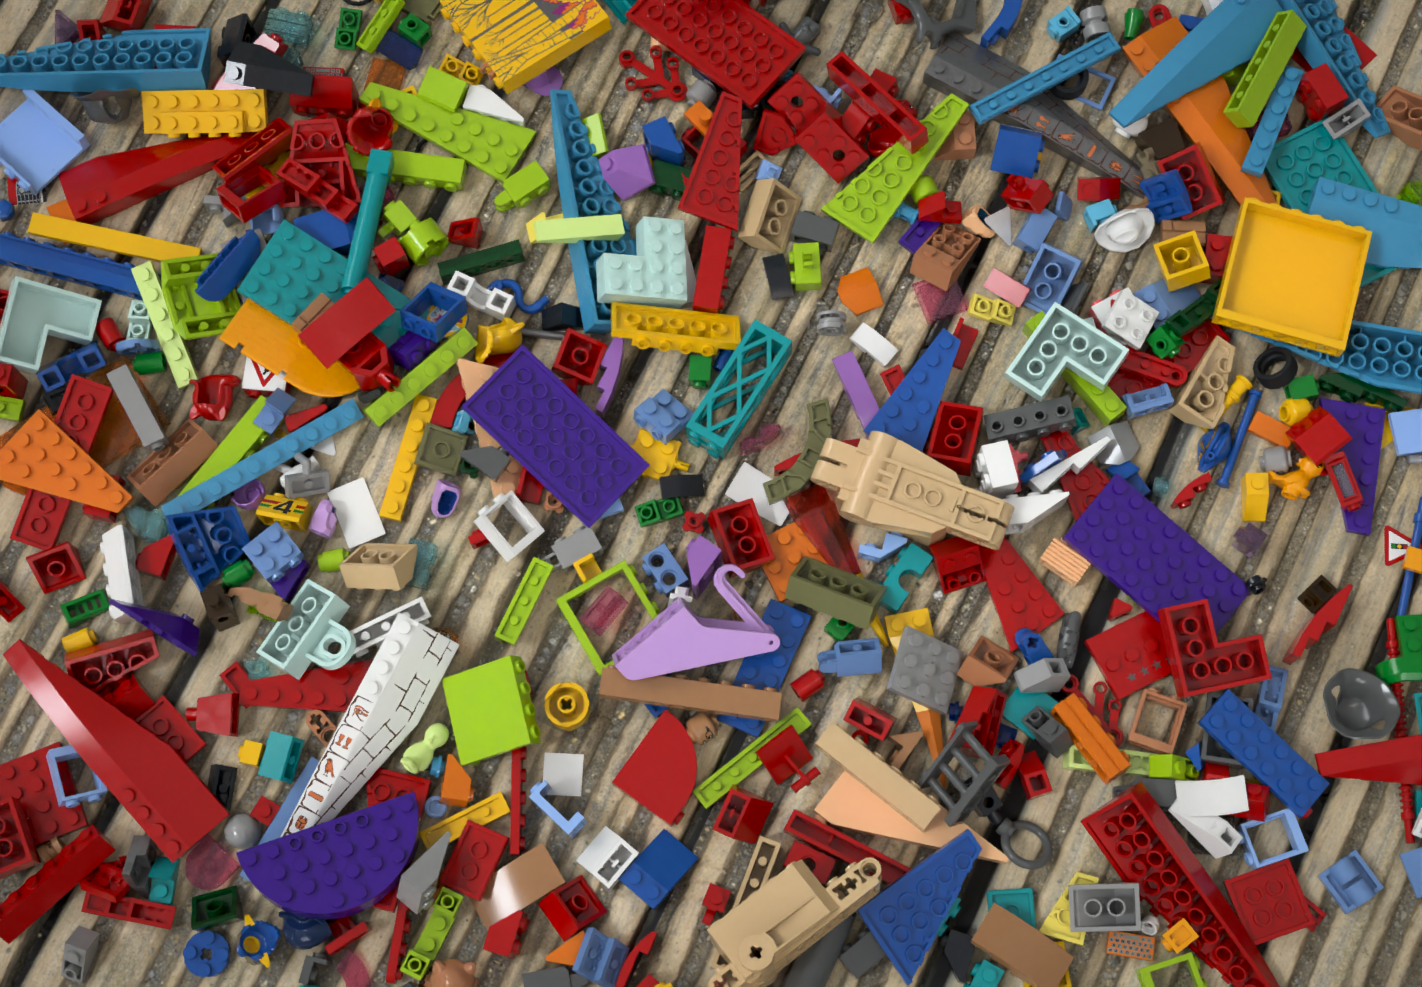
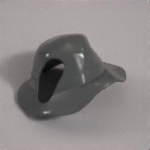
[70,88,141,124]
[1323,668,1400,739]

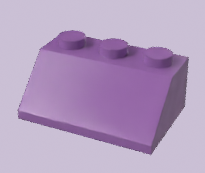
[686,535,723,600]

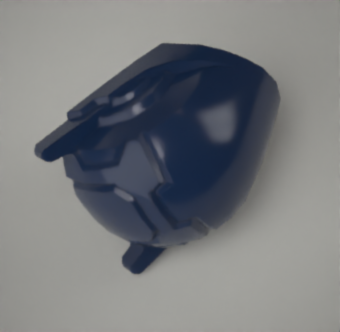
[279,911,332,950]

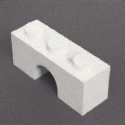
[447,271,516,321]

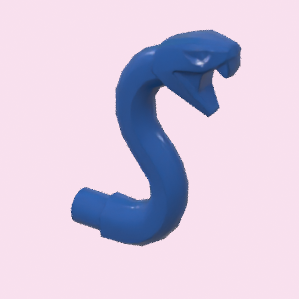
[487,279,550,314]

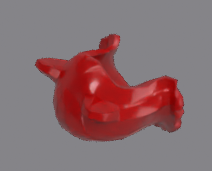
[189,374,241,421]

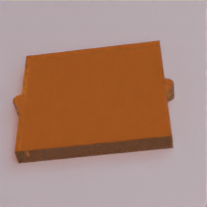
[364,57,407,91]

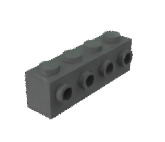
[983,395,1077,444]

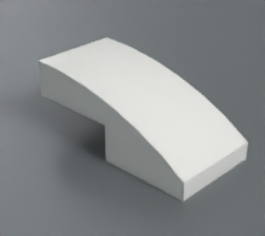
[849,322,899,367]

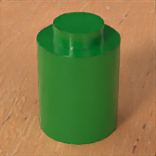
[133,351,167,376]

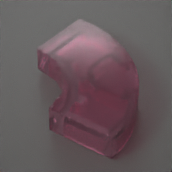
[336,950,371,987]

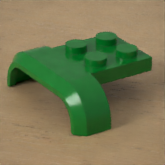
[1375,614,1422,687]

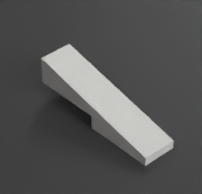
[1027,436,1111,495]

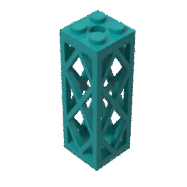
[686,319,792,460]

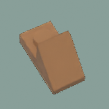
[888,731,924,769]

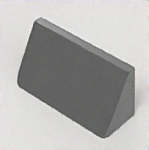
[1061,283,1088,314]

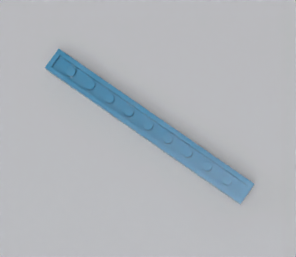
[160,399,364,516]

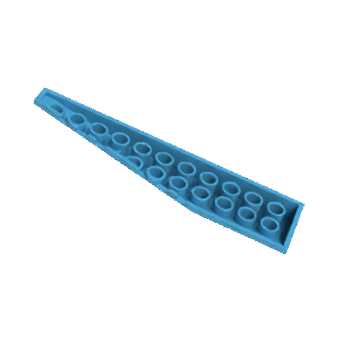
[1276,0,1391,139]
[1306,177,1422,269]
[1211,316,1422,394]

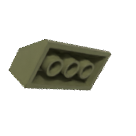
[784,556,887,629]

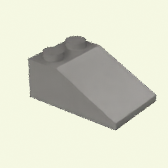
[396,831,451,914]
[1068,882,1141,932]

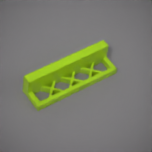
[494,557,554,646]

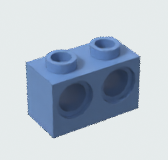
[641,543,689,598]

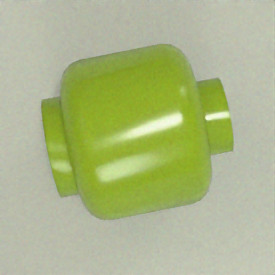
[909,174,939,205]

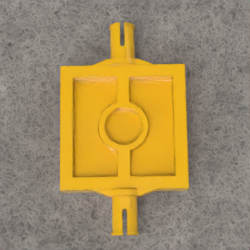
[628,429,690,481]

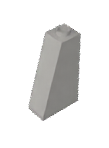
[106,364,170,453]

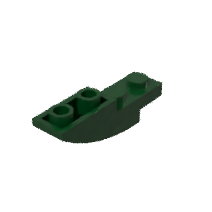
[1317,373,1408,413]

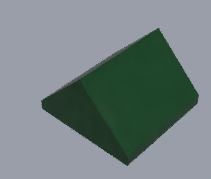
[191,885,245,932]

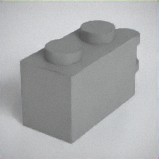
[541,526,604,573]

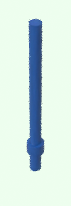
[1397,497,1422,615]

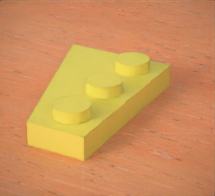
[1038,872,1099,946]

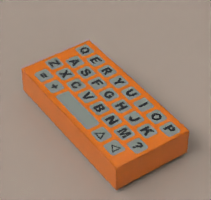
[1105,931,1155,961]

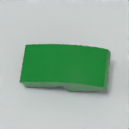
[334,7,363,51]
[634,498,685,528]

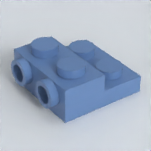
[633,389,694,445]
[241,521,305,583]

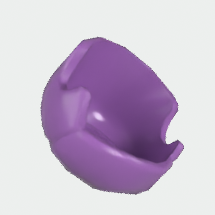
[231,479,266,511]

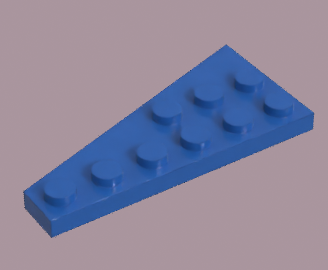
[863,328,961,452]

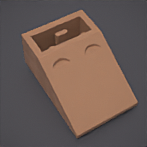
[910,222,981,291]

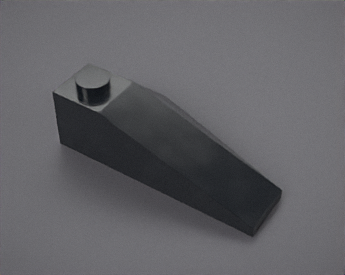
[224,41,315,97]

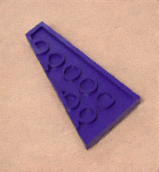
[1318,398,1386,536]

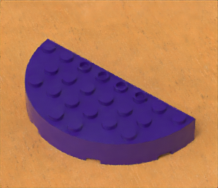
[236,792,420,919]

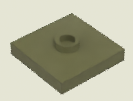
[414,422,469,478]

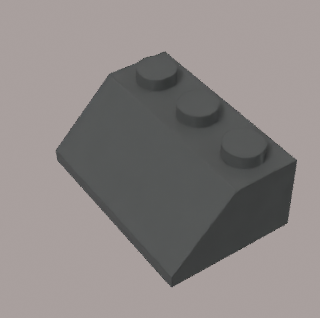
[1200,692,1253,769]

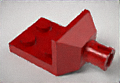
[337,333,401,392]

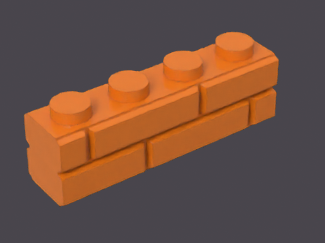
[1050,693,1131,785]

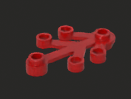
[619,46,688,103]
[1061,674,1124,747]

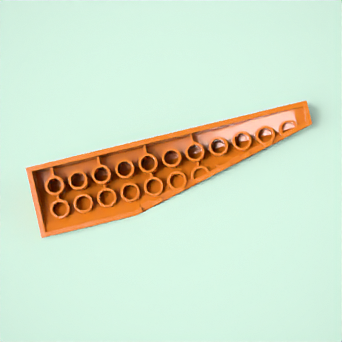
[1123,16,1277,207]

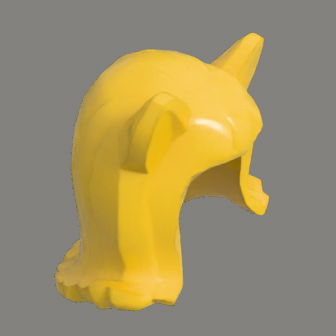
[475,317,525,364]

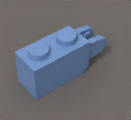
[817,638,882,677]

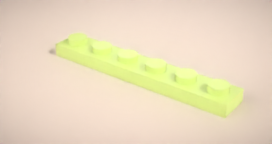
[131,261,200,389]

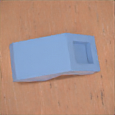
[857,532,908,563]

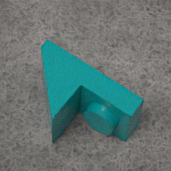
[148,856,181,905]

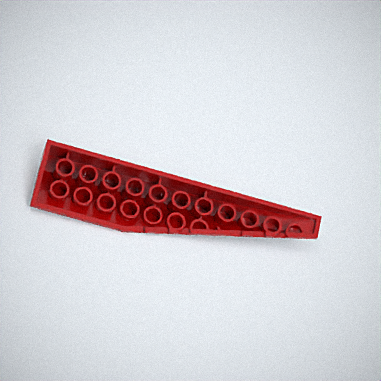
[1080,782,1280,987]

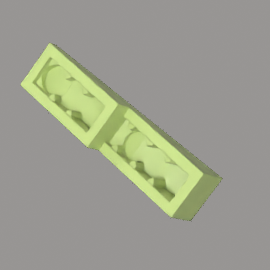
[534,214,625,243]
[1062,745,1158,776]

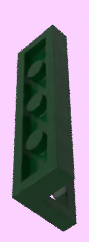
[437,239,525,285]

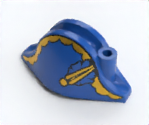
[1197,422,1232,473]

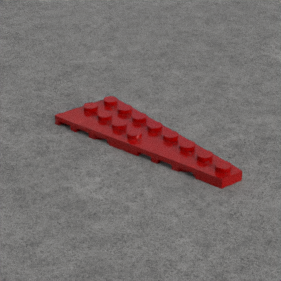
[238,659,374,713]

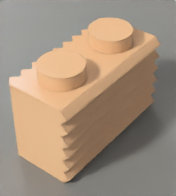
[1038,537,1091,587]

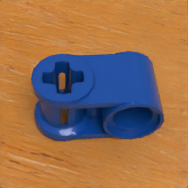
[1015,628,1054,665]

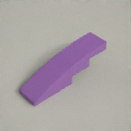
[595,337,625,418]
[832,351,880,439]

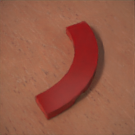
[431,352,514,429]

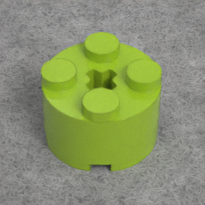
[398,218,449,267]

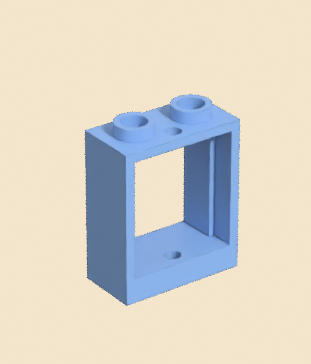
[46,745,108,808]
[1236,808,1309,870]

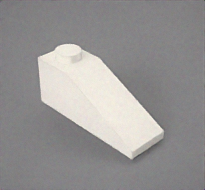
[463,84,526,127]

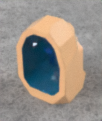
[961,204,995,238]

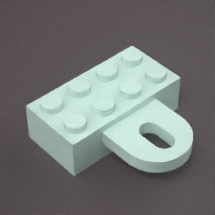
[256,579,356,680]

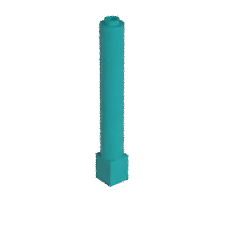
[341,149,394,295]

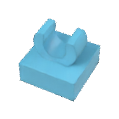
[451,410,475,435]

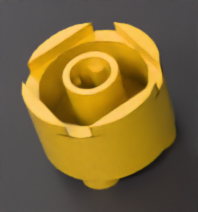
[544,682,591,731]

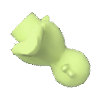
[400,723,449,774]

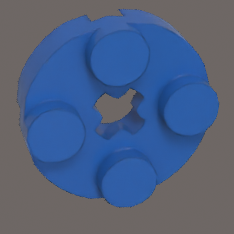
[183,930,231,978]

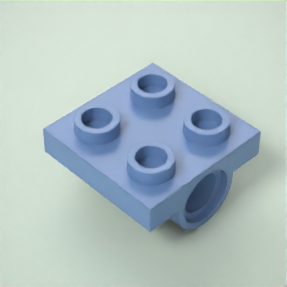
[1317,849,1384,914]

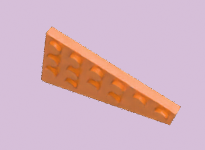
[0,409,135,514]

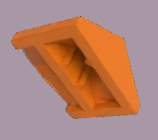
[837,267,884,316]

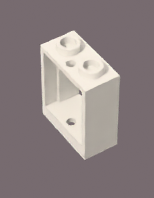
[473,490,545,562]

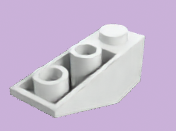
[1168,798,1243,859]

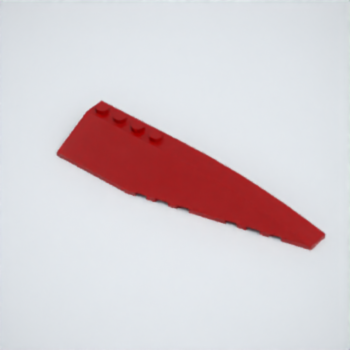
[2,639,230,863]

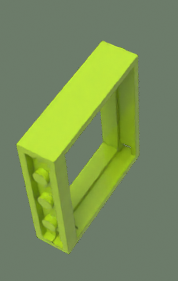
[556,560,660,678]

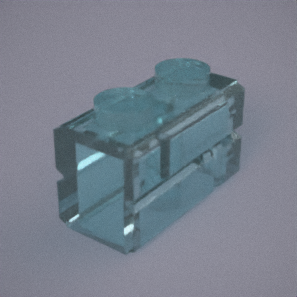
[264,7,314,46]

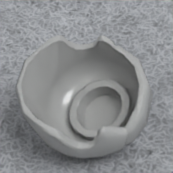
[224,814,262,850]

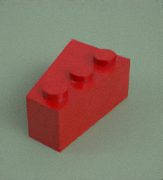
[948,686,1007,758]

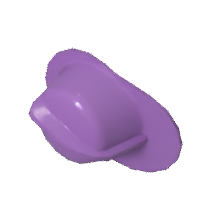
[523,66,563,96]

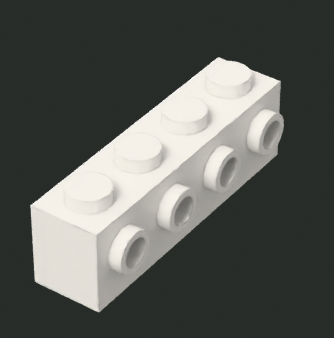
[350,596,432,658]

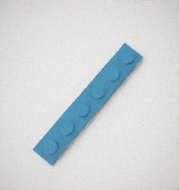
[1241,65,1304,178]

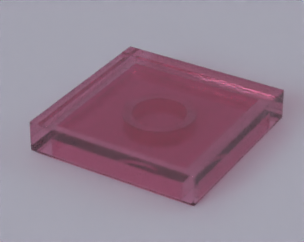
[912,280,968,324]

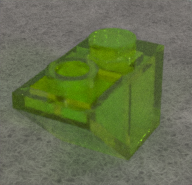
[1396,179,1422,206]

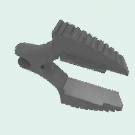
[894,0,977,50]

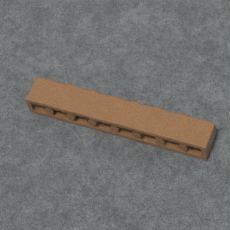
[599,665,782,723]

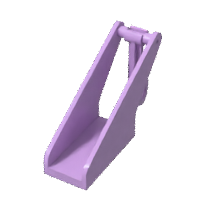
[612,564,780,680]

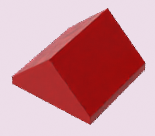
[26,541,86,594]

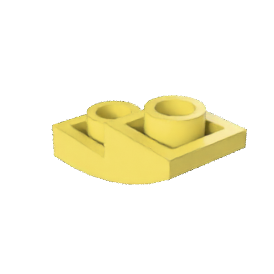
[966,293,1016,326]

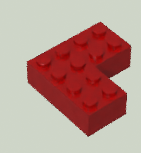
[1157,599,1272,698]

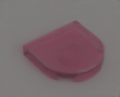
[185,834,241,890]

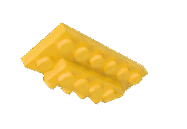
[141,89,268,138]
[611,302,741,357]

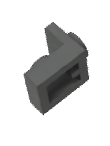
[298,952,331,985]

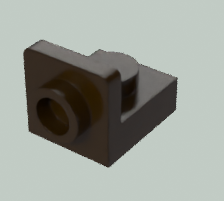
[1297,574,1338,613]

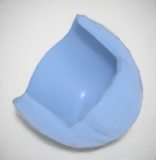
[250,204,284,234]

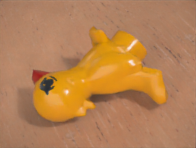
[1267,457,1329,500]

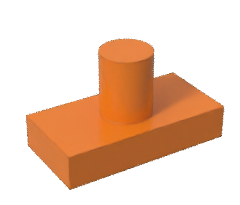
[684,100,713,137]

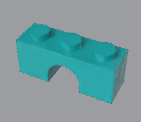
[878,543,933,614]

